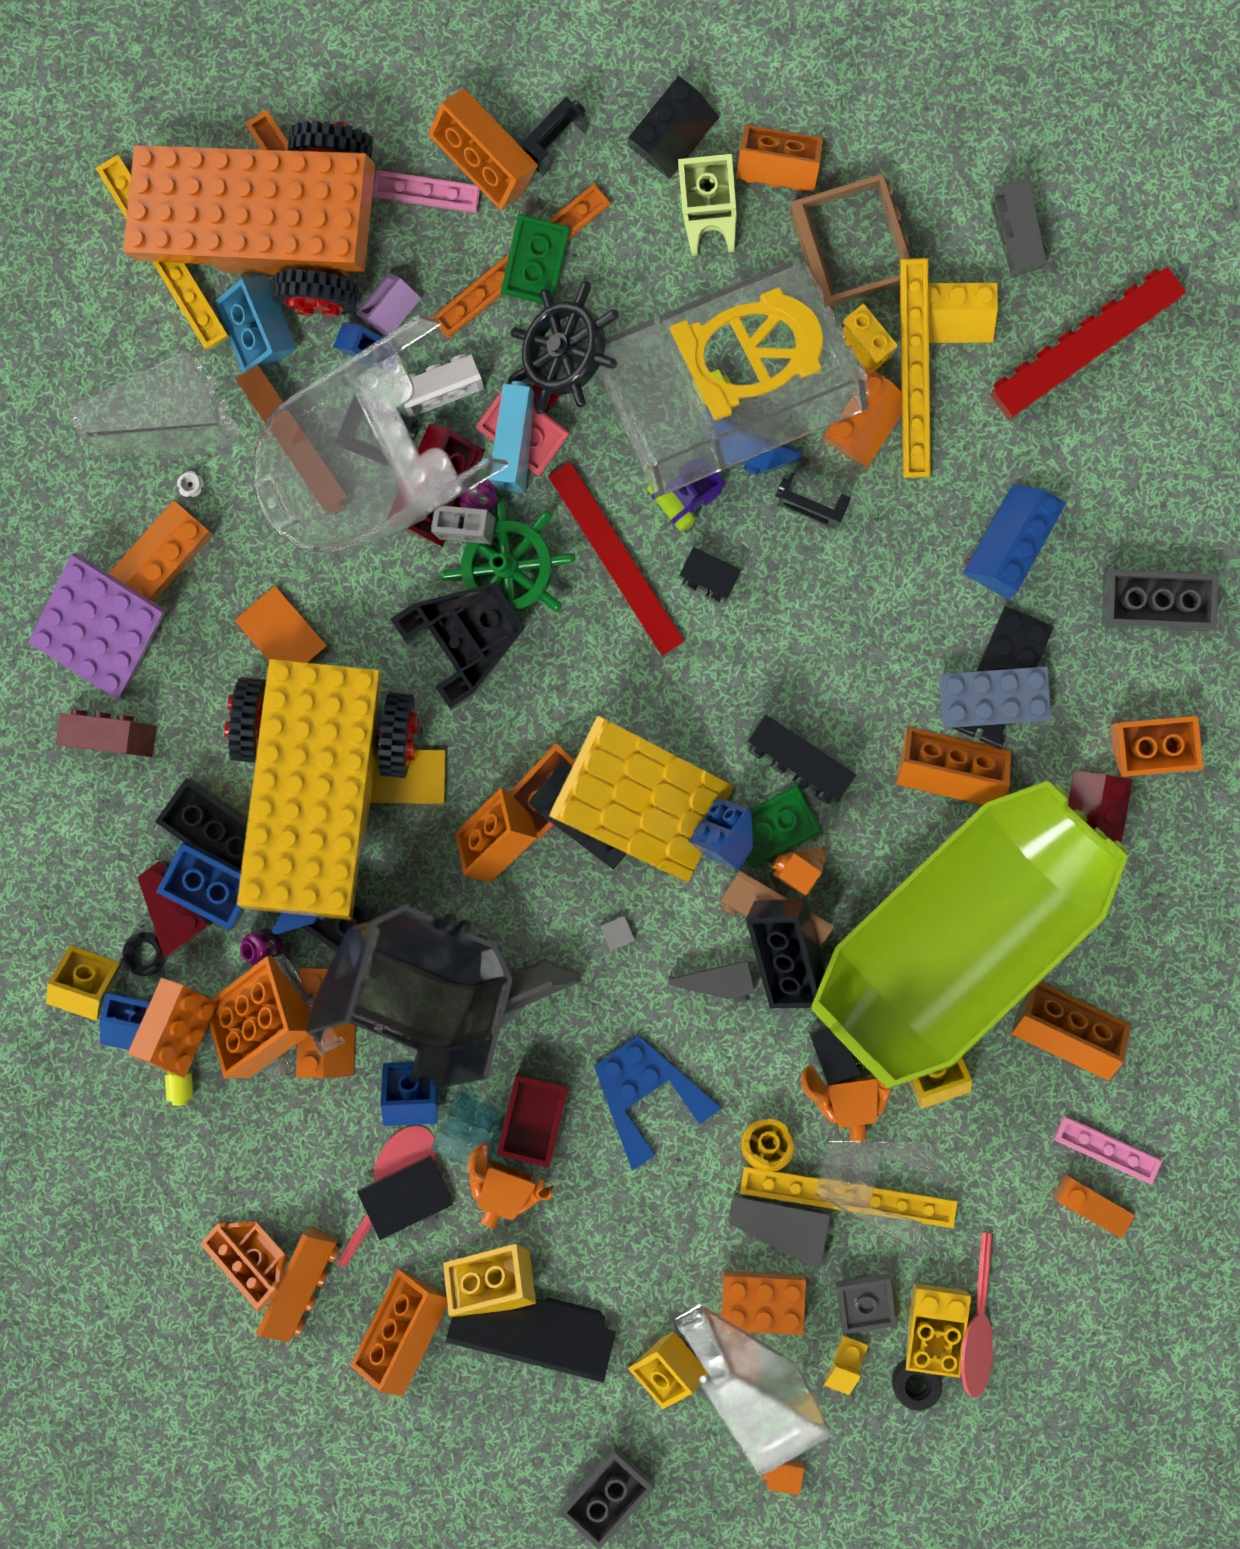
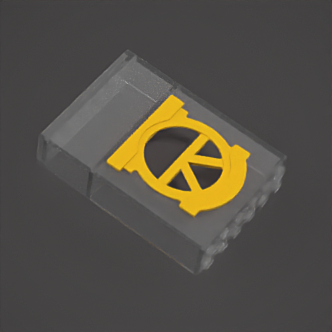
[597,257,870,498]

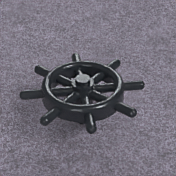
[508,281,619,414]

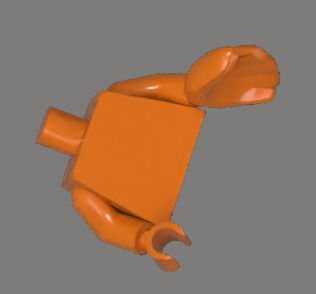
[801,1065,891,1141]
[467,1142,554,1228]

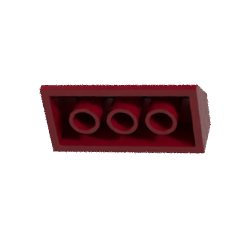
[386,424,485,547]
[1068,771,1133,844]

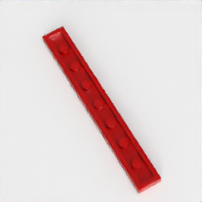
[548,462,684,656]

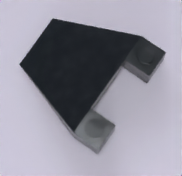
[391,582,525,711]

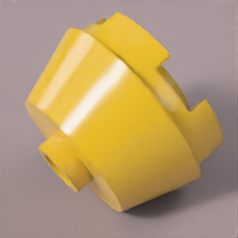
[741,1119,794,1172]

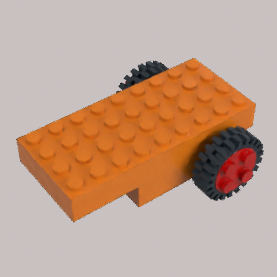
[123,120,376,318]

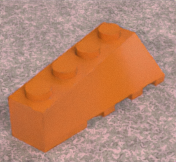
[771,846,827,895]

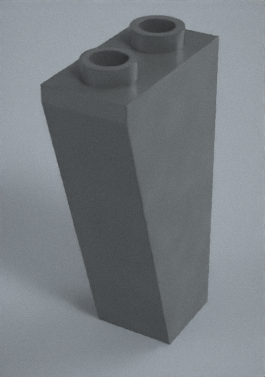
[728,1193,834,1269]

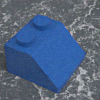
[380,1062,438,1126]

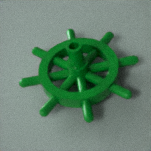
[440,498,575,615]

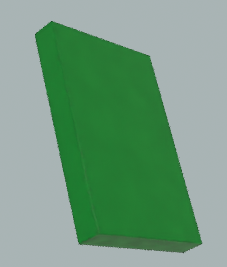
[500,213,570,305]
[746,785,822,869]

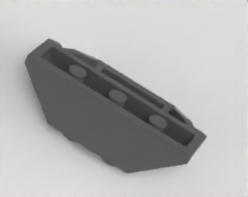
[480,958,582,1024]

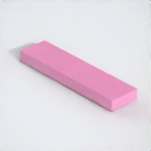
[372,170,480,213]
[1053,1115,1163,1185]

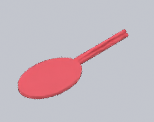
[336,1126,437,1268]
[961,1233,993,1397]

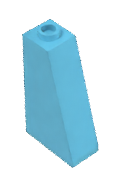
[489,381,535,493]

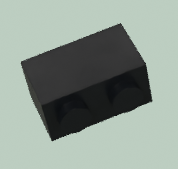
[679,547,741,603]
[809,1026,861,1085]

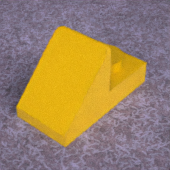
[824,1334,869,1395]

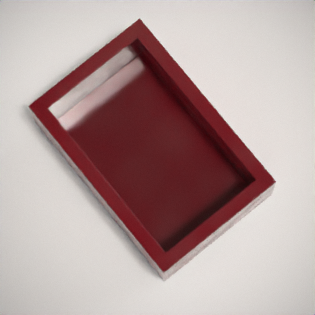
[496,1072,569,1168]

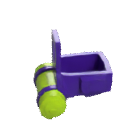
[646,455,725,532]

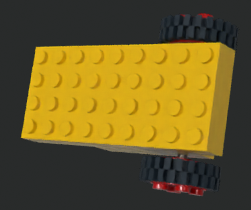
[224,659,420,920]

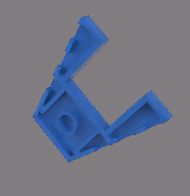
[594,1035,721,1170]

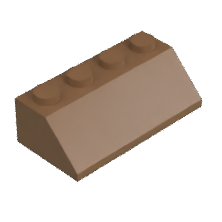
[719,871,834,948]

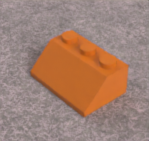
[735,124,823,192]
[822,367,902,468]
[1110,716,1203,777]
[455,787,537,883]

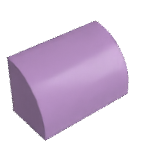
[356,272,421,339]

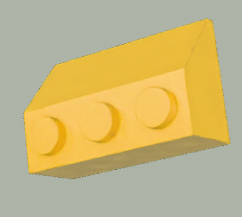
[928,283,998,343]

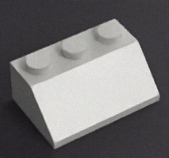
[397,354,484,417]

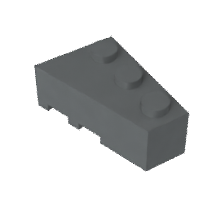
[990,179,1048,278]

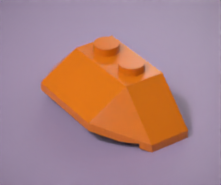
[200,1222,288,1312]

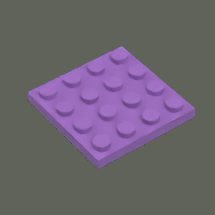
[28,552,167,700]

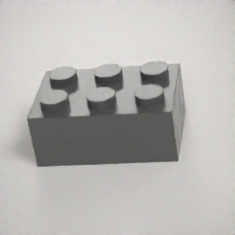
[559,1443,655,1549]

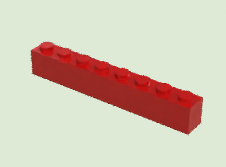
[990,267,1186,420]

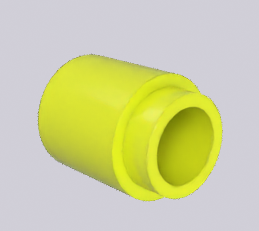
[165,1070,194,1106]

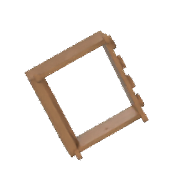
[789,174,914,314]

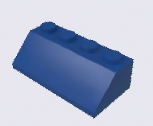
[962,485,1066,600]

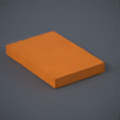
[234,586,328,663]

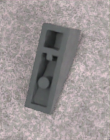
[668,960,755,1003]

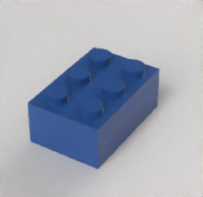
[156,842,245,930]

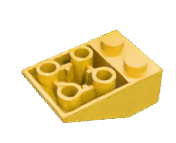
[906,1283,971,1378]

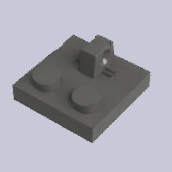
[835,1273,896,1335]

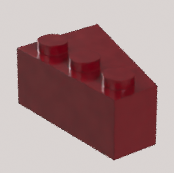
[137,861,213,958]

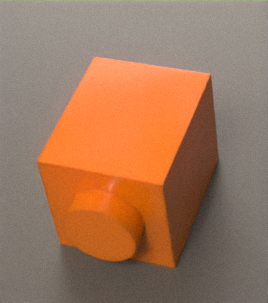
[762,1456,804,1496]

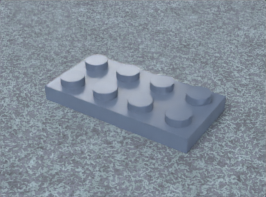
[938,667,1051,728]

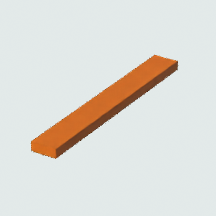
[431,183,611,340]

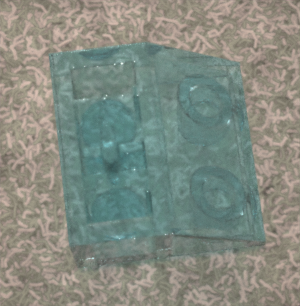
[430,1092,505,1166]

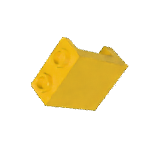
[836,304,898,371]

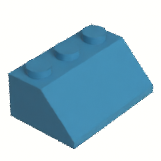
[214,275,297,373]

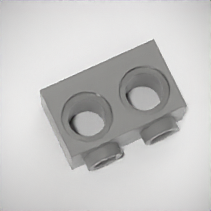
[431,505,495,544]

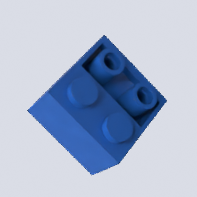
[688,798,753,871]
[100,991,152,1050]

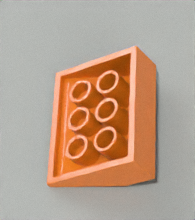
[209,956,310,1078]

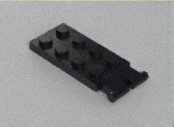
[952,606,1054,749]

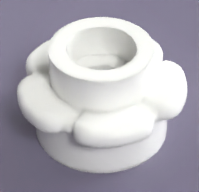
[177,471,204,497]

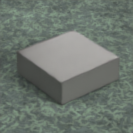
[600,916,635,951]

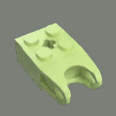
[678,154,737,256]

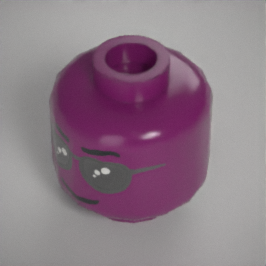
[459,478,498,511]
[240,929,282,966]

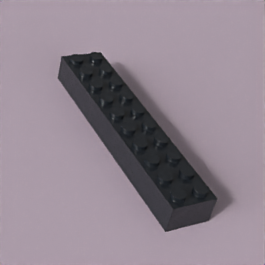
[155,778,389,980]

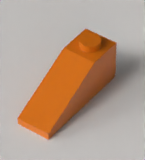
[1052,1174,1135,1239]

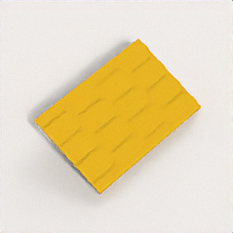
[549,716,735,883]

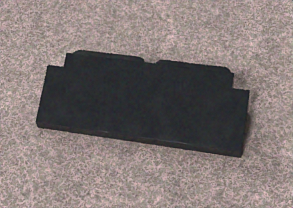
[445,1297,616,1383]

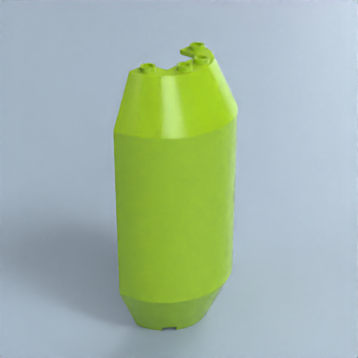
[811,781,1128,1089]

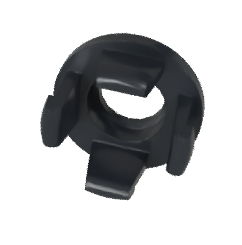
[120,932,167,976]

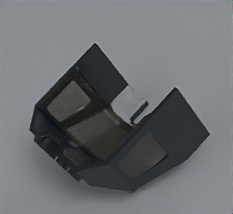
[305,903,512,1087]

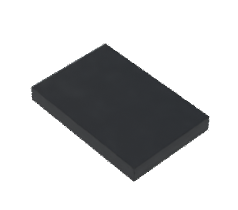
[357,1155,453,1240]

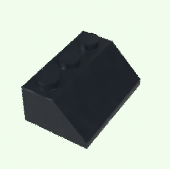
[628,75,719,179]

